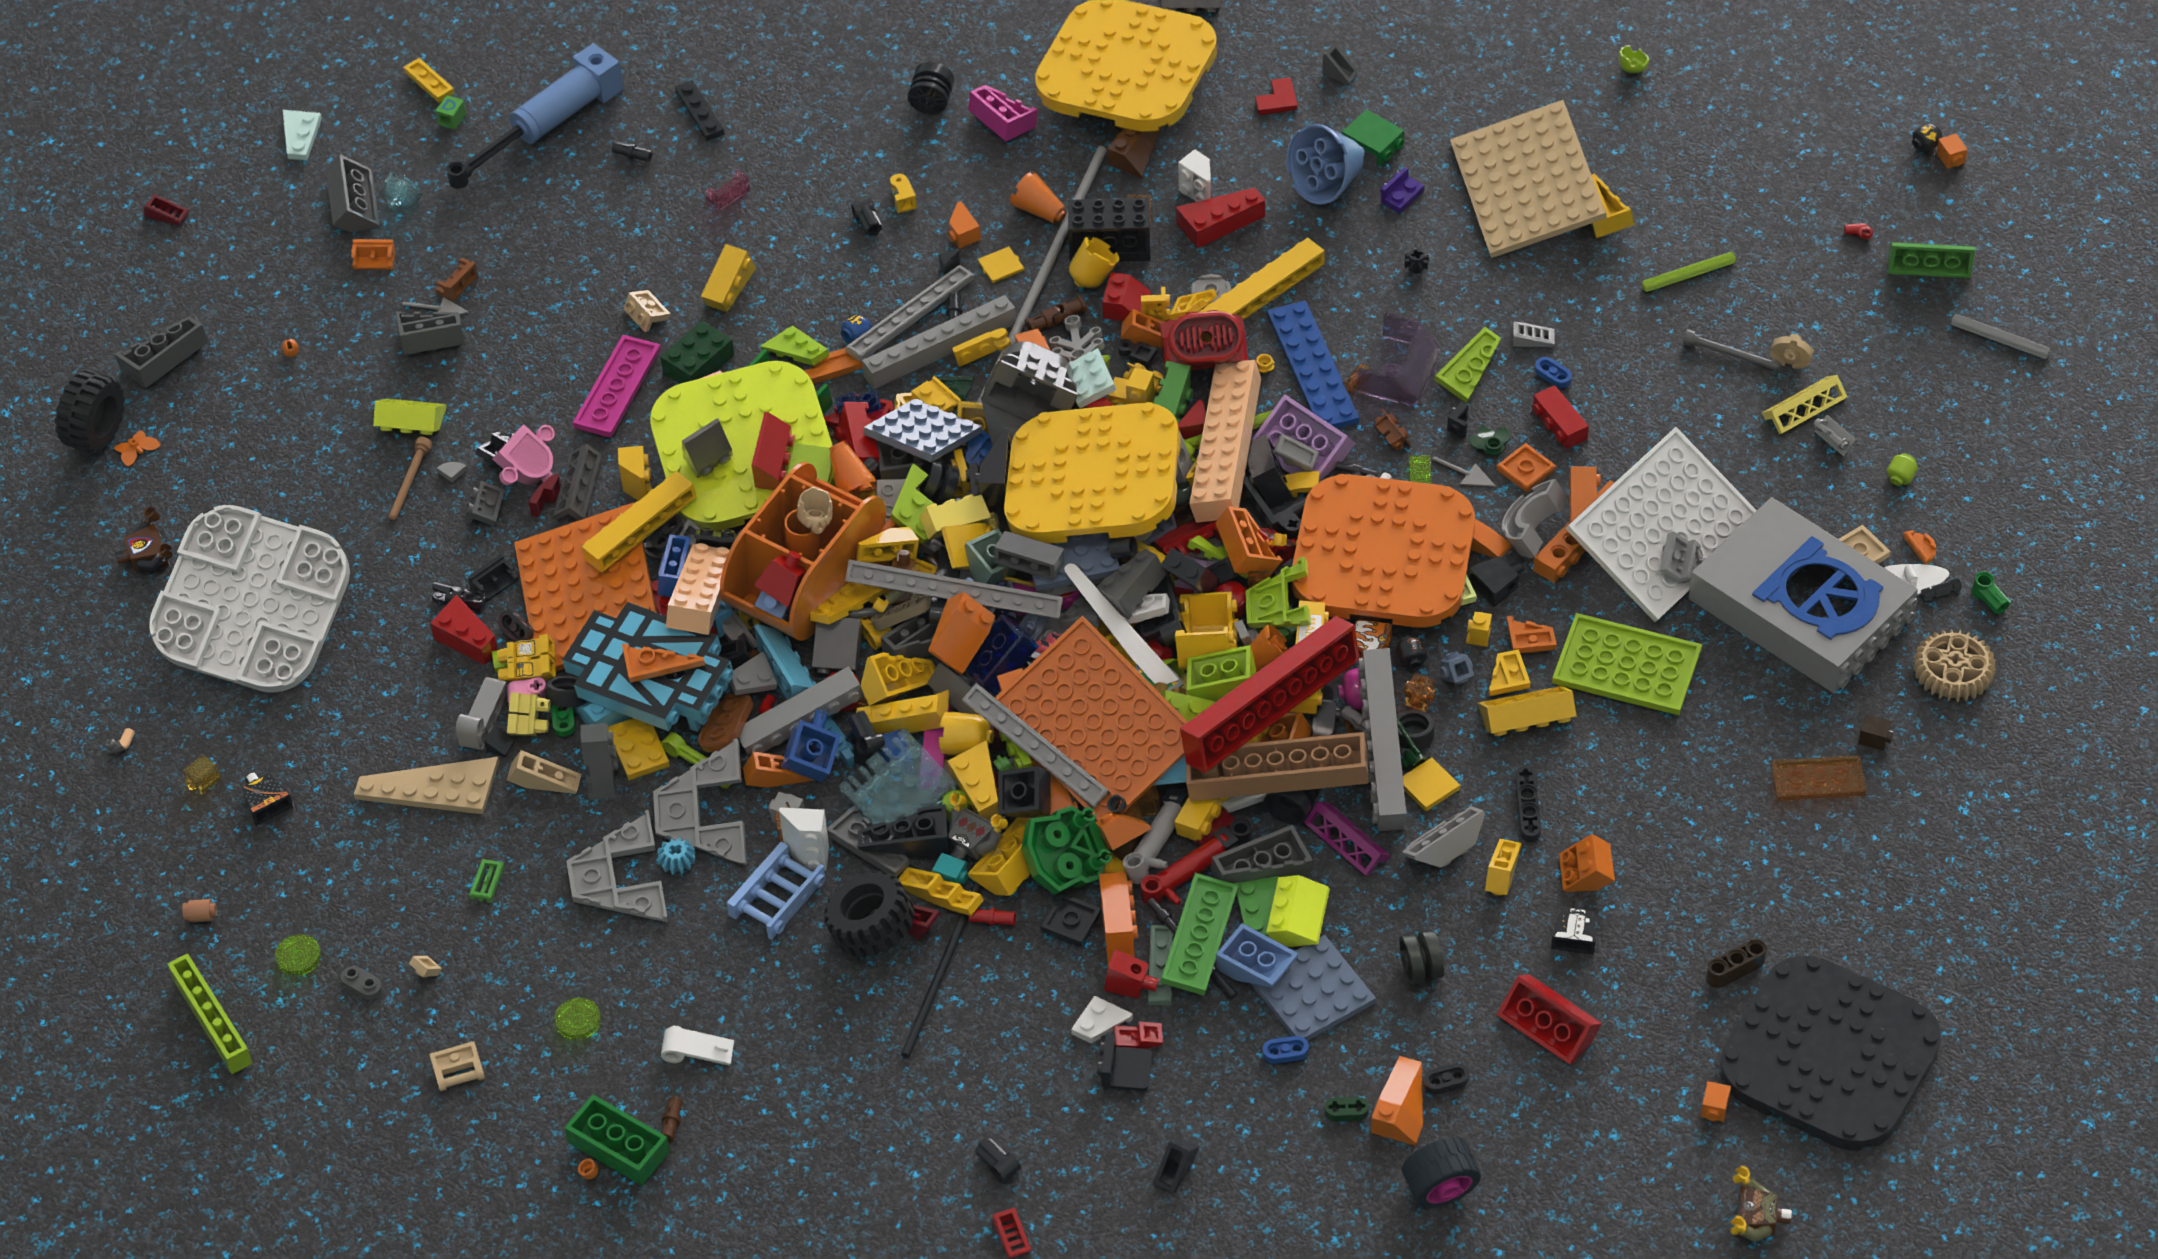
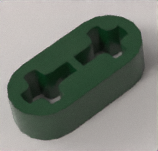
[1325,1097,1369,1122]

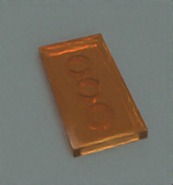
[1771,755,1867,801]

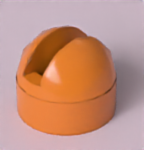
[282,339,299,357]
[578,1159,598,1180]

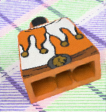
[1355,620,1392,658]

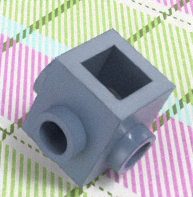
[1440,651,1475,685]

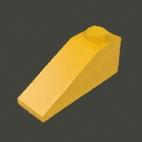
[856,527,919,563]
[1485,839,1522,895]

